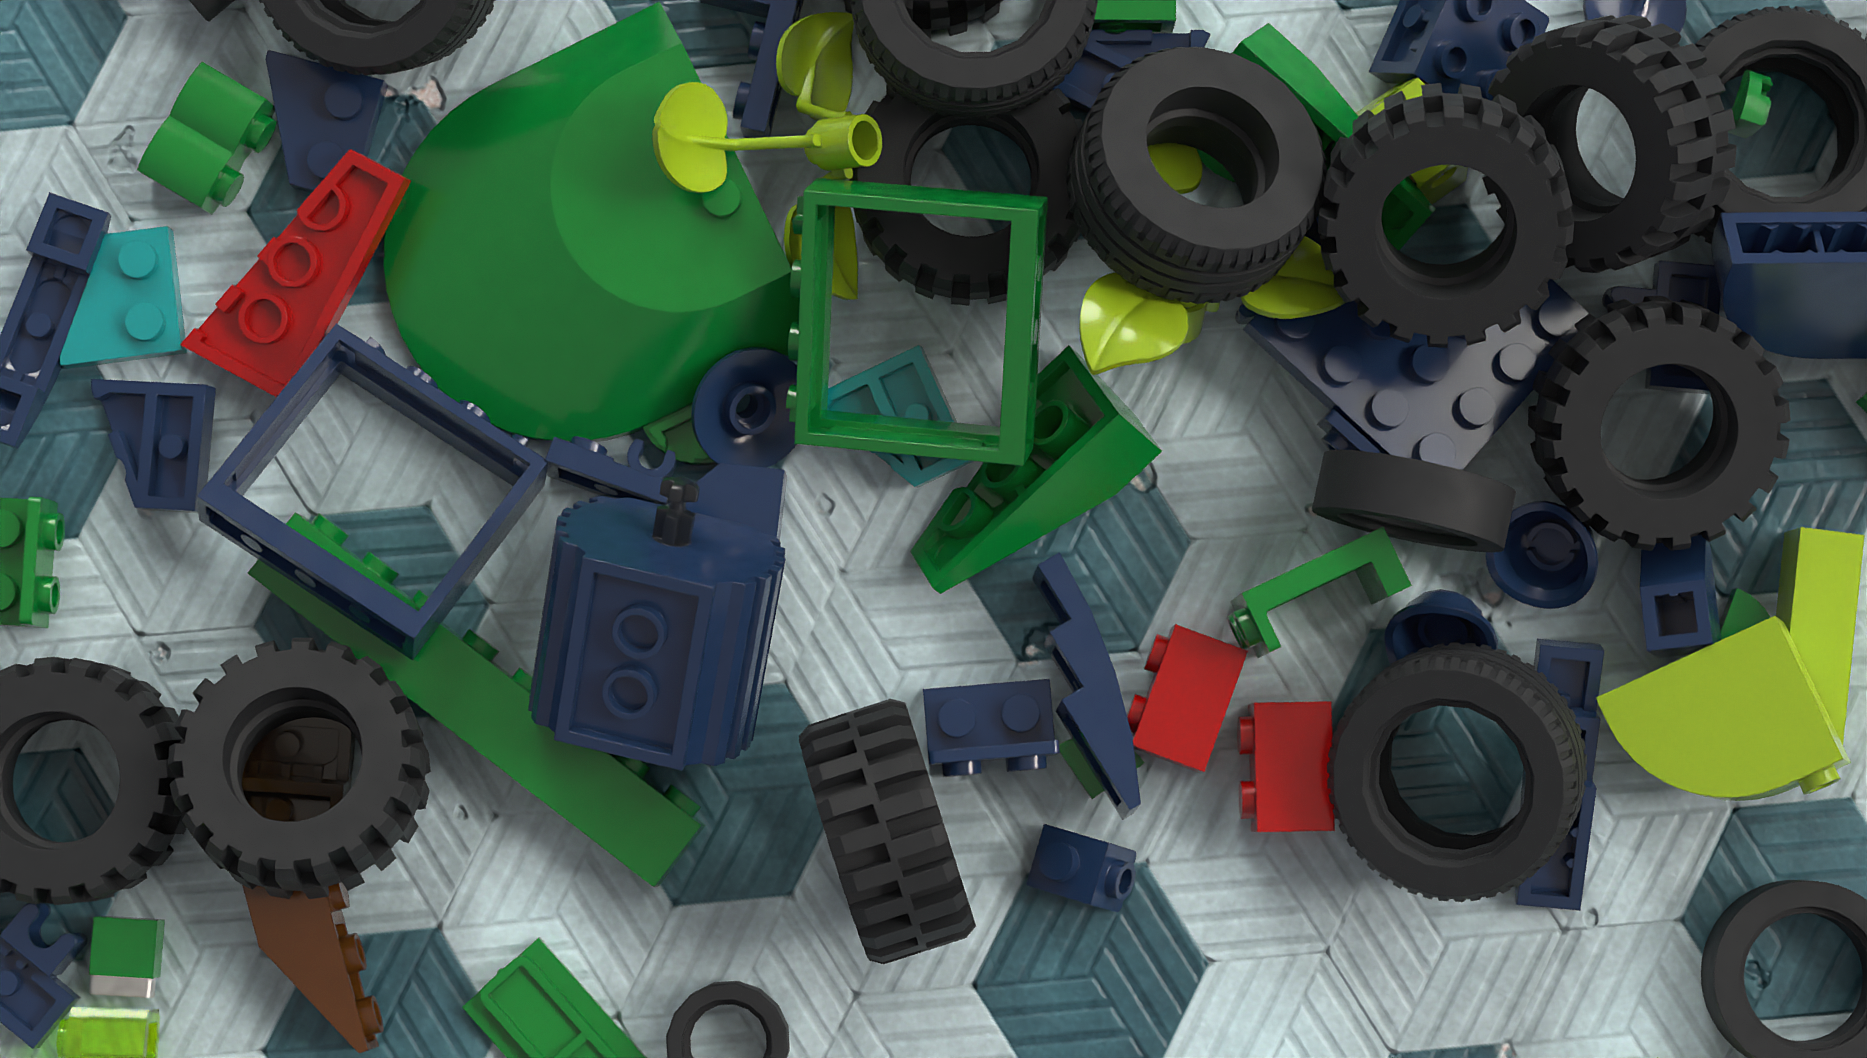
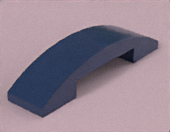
[0,192,111,449]

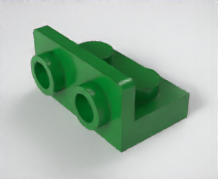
[0,497,65,628]

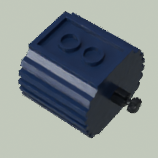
[528,476,786,770]

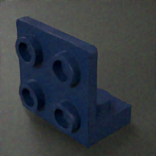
[1369,0,1549,101]
[923,679,1060,777]

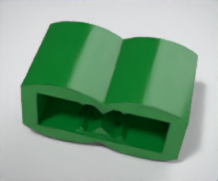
[137,62,277,215]

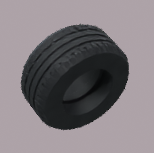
[1066,47,1327,304]

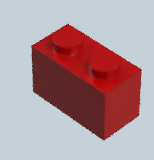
[1127,624,1248,773]
[1237,701,1335,832]

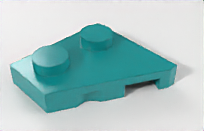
[60,226,187,369]
[827,345,974,488]

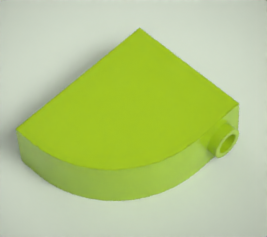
[1596,616,1851,801]

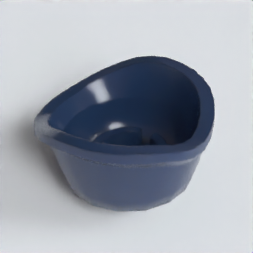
[1485,501,1598,609]
[1384,589,1498,665]

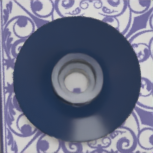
[691,347,797,468]

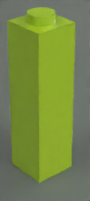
[1776,527,1865,745]

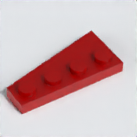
[180,149,411,397]

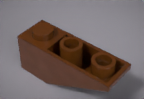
[242,882,384,1053]

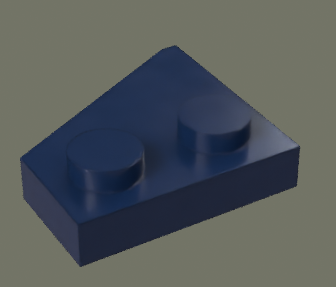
[265,50,388,193]

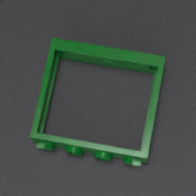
[786,178,1048,466]

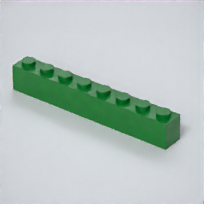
[248,512,706,887]

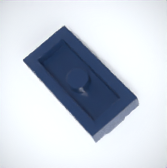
[545,436,676,505]

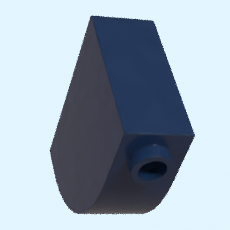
[1711,212,1867,359]

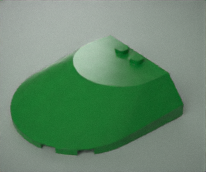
[384,1,800,442]

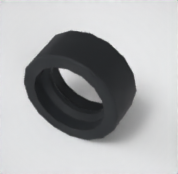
[666,981,790,1058]

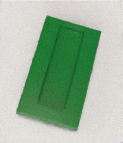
[462,937,647,1058]

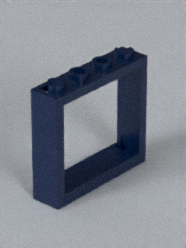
[197,323,548,661]

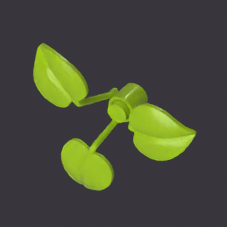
[652,12,882,300]
[1079,143,1346,375]

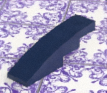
[1032,552,1141,820]
[1515,639,1605,911]

